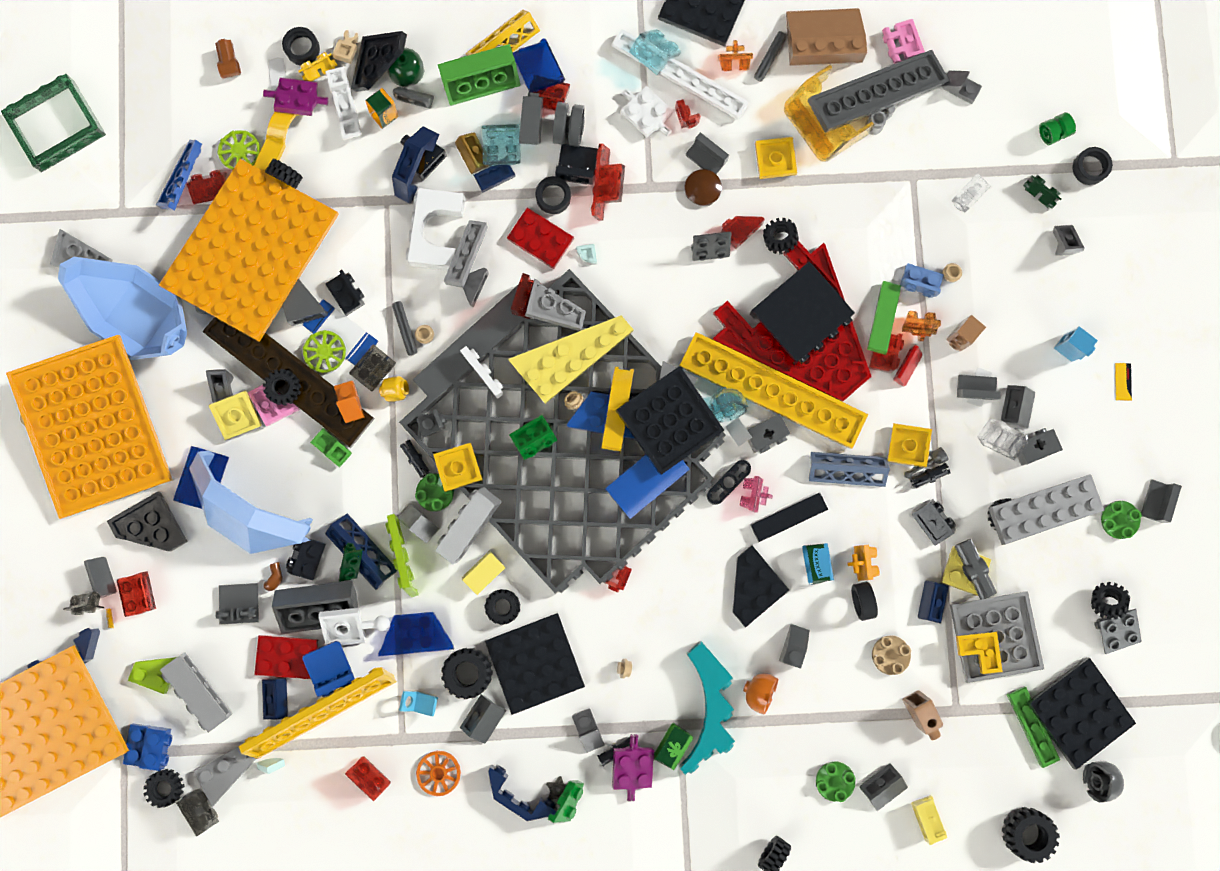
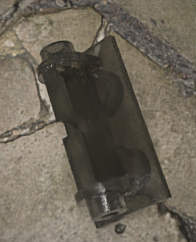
[63,592,104,615]

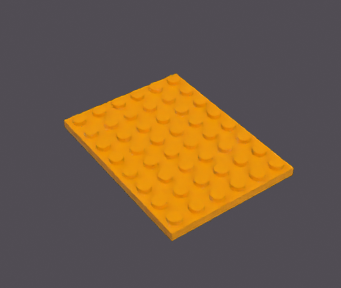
[159,159,339,342]
[6,335,173,519]
[0,645,129,818]

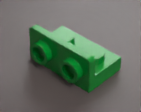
[509,415,557,460]

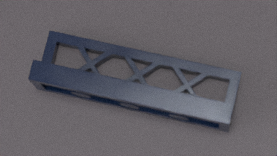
[325,513,398,590]

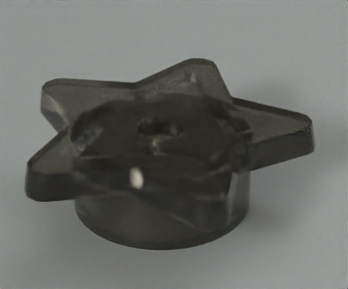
[546,776,567,799]

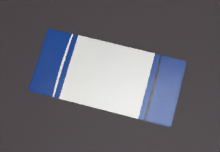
[302,299,378,367]

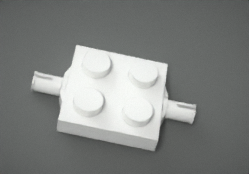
[621,86,673,138]

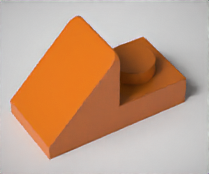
[334,380,365,423]

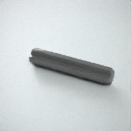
[754,31,787,82]
[392,301,418,356]

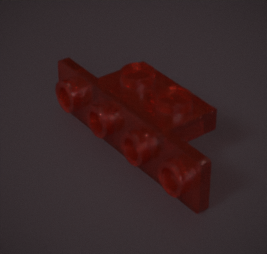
[591,143,625,221]

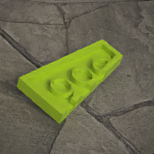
[385,514,419,598]

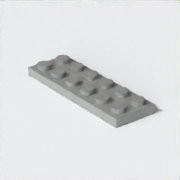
[989,474,1104,545]

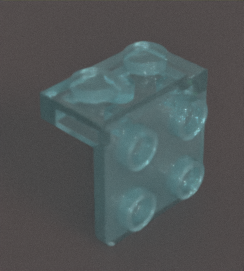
[629,29,681,75]
[482,124,521,166]

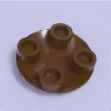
[685,169,722,206]

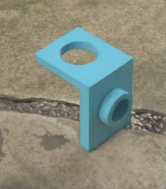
[399,691,438,717]

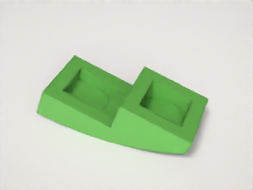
[310,428,352,468]

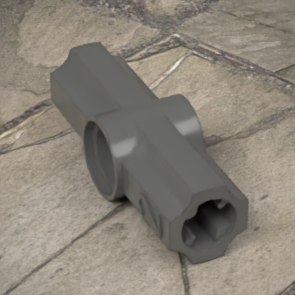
[955,539,997,600]

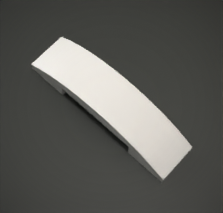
[326,66,362,140]

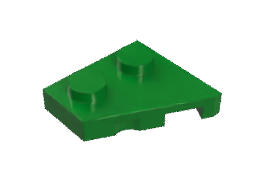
[547,780,584,823]

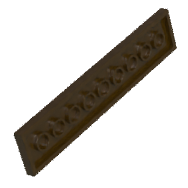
[202,317,375,448]

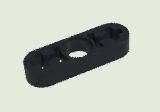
[707,460,751,505]

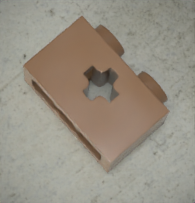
[946,315,986,351]

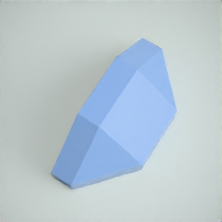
[58,257,187,360]
[189,450,313,554]

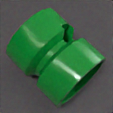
[1039,112,1076,145]

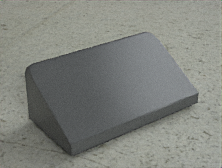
[392,87,434,109]
[84,557,117,598]

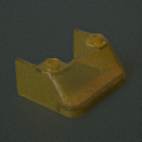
[783,65,874,162]

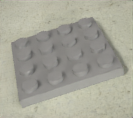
[950,591,1044,683]

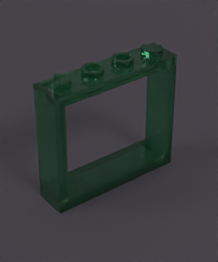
[1,73,106,173]

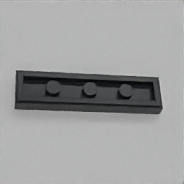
[750,492,828,543]

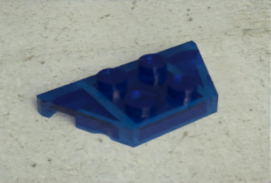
[378,612,455,657]

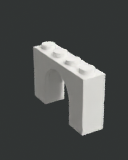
[406,188,466,271]

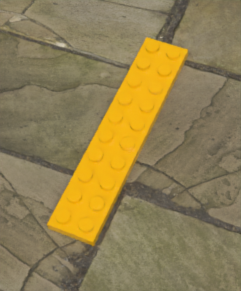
[679,332,868,449]

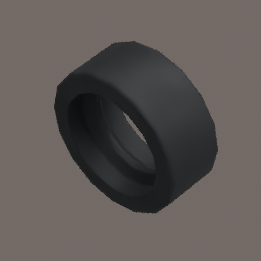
[282,26,320,65]
[1072,147,1113,185]
[535,176,571,215]
[851,581,878,621]

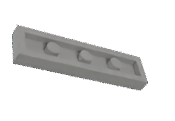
[444,220,488,287]

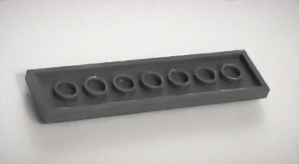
[807,50,950,133]

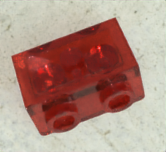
[529,75,570,111]
[511,273,541,319]
[345,756,391,802]

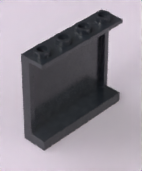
[750,261,855,365]

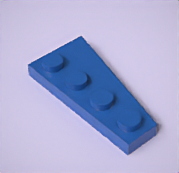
[156,140,202,211]

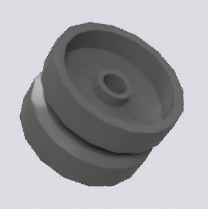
[553,102,585,147]

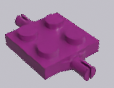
[263,77,329,116]
[612,734,654,802]

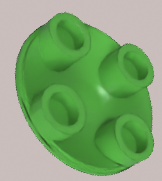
[415,473,454,512]
[1101,501,1142,539]
[816,761,856,802]

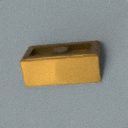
[455,132,491,174]

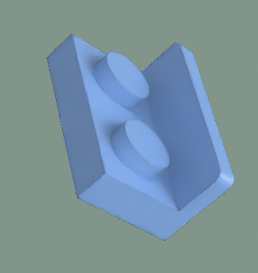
[900,263,944,298]

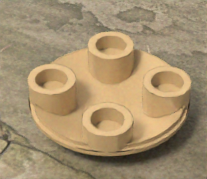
[872,636,911,675]

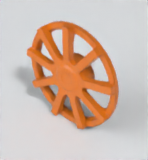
[416,750,461,796]

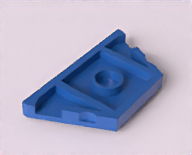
[567,392,635,439]

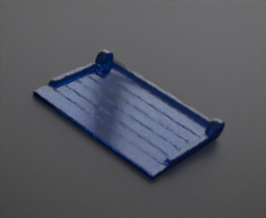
[513,38,565,93]
[173,446,229,509]

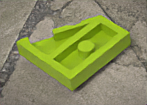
[128,657,177,694]

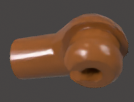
[263,562,283,591]

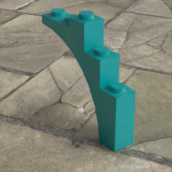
[679,641,735,775]

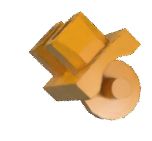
[847,545,880,581]

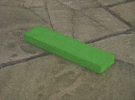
[867,281,901,355]
[1006,686,1060,768]

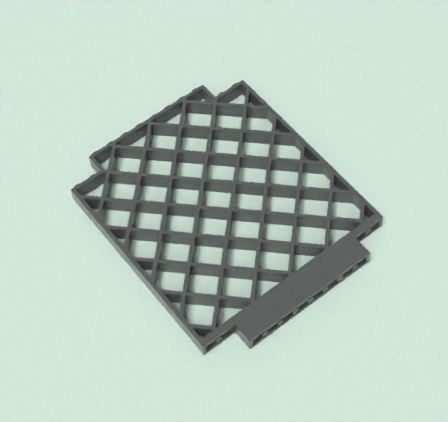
[399,269,726,594]

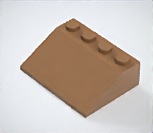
[786,8,867,66]

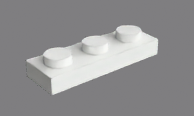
[460,346,503,399]

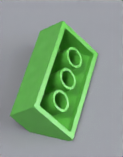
[437,44,521,106]

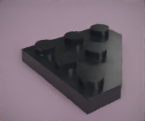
[351,31,407,92]
[107,492,188,552]
[732,545,789,628]

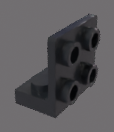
[555,144,598,185]

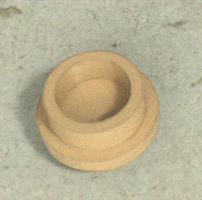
[943,263,962,282]
[415,325,434,344]
[564,391,583,410]
[617,658,632,679]

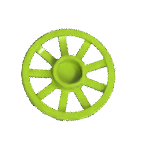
[217,130,260,170]
[303,330,346,373]

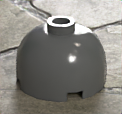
[1083,761,1124,803]

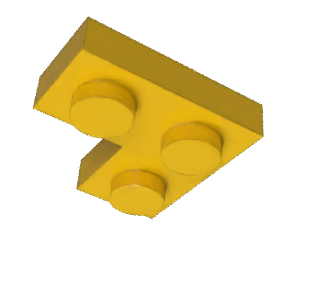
[956,632,1003,674]

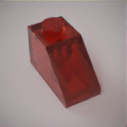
[721,216,765,249]

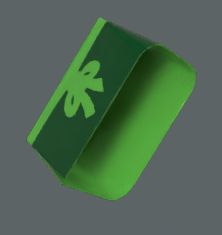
[654,722,694,770]

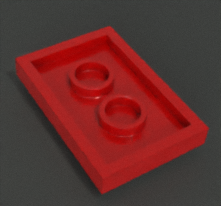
[507,207,574,269]
[254,635,319,679]

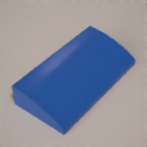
[605,455,690,519]

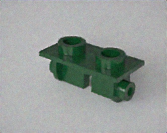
[1023,175,1062,209]
[338,543,363,582]

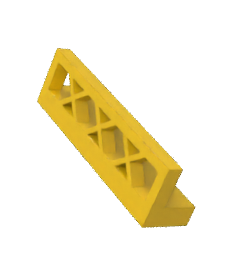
[465,9,540,56]

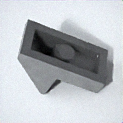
[940,70,982,104]
[1053,225,1085,256]
[206,369,234,403]
[572,708,605,753]

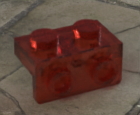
[186,170,227,205]
[869,333,904,374]
[116,571,156,617]

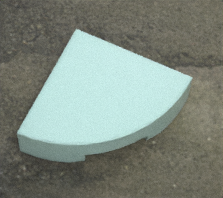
[576,244,597,264]
[256,758,285,774]

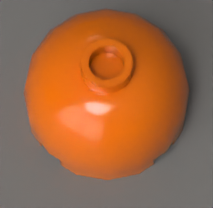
[743,674,779,715]

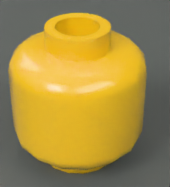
[379,376,409,402]

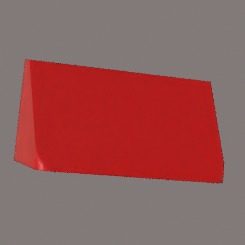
[893,345,923,387]

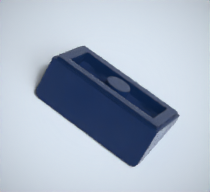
[918,580,949,624]
[262,678,288,720]

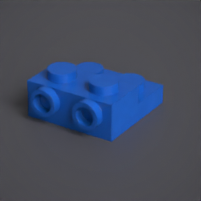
[123,723,173,771]

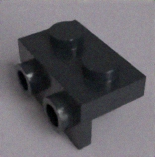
[286,537,326,581]

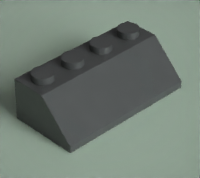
[272,580,358,634]

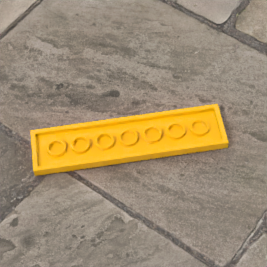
[239,667,397,759]

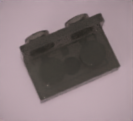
[349,344,396,392]

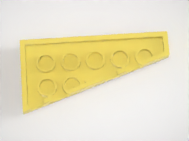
[508,315,634,404]

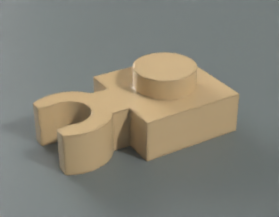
[332,30,359,64]

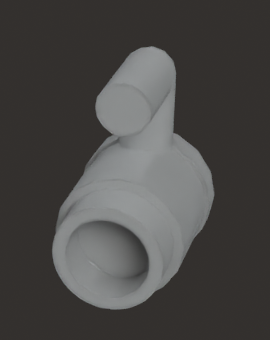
[865,106,895,135]

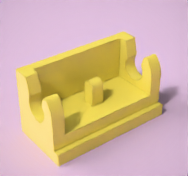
[462,550,505,595]
[911,795,948,845]

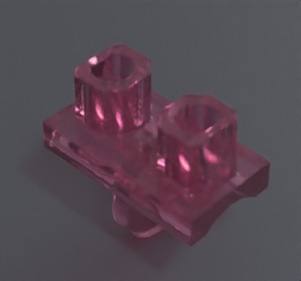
[740,476,773,513]

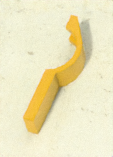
[254,112,300,172]
[602,366,634,451]

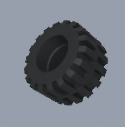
[441,648,493,699]
[1002,807,1060,864]

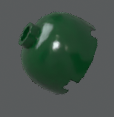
[387,48,424,87]

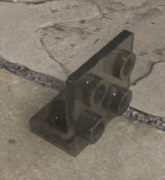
[176,788,219,837]

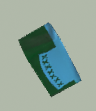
[802,543,834,585]

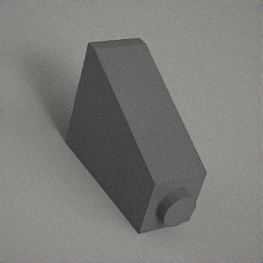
[519,93,543,145]
[283,279,328,326]

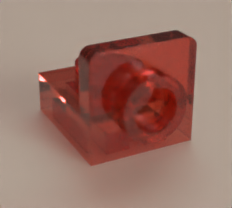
[675,99,701,129]
[605,566,632,593]

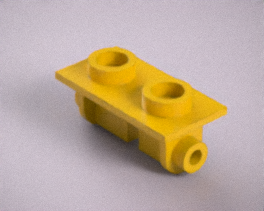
[298,52,338,81]

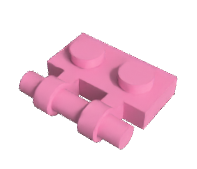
[882,19,925,64]

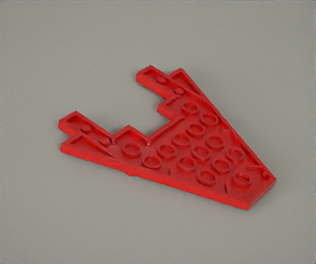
[712,241,872,402]

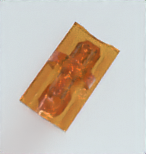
[718,40,753,72]
[902,311,941,342]

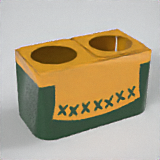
[365,88,398,129]

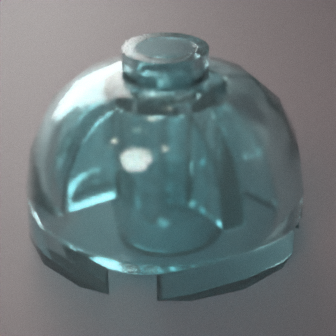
[709,387,748,423]

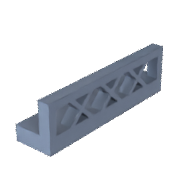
[809,452,890,487]

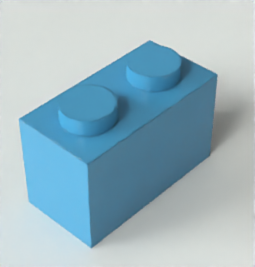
[1054,326,1098,362]

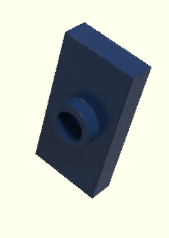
[474,159,516,193]

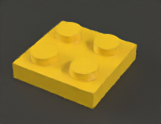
[755,137,797,179]
[888,423,932,468]
[433,443,483,492]

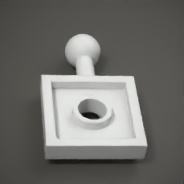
[319,608,390,645]

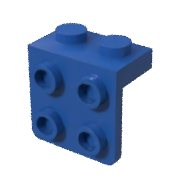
[303,641,355,697]

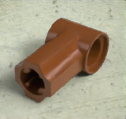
[215,39,241,79]

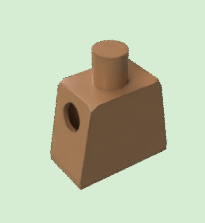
[902,690,943,740]

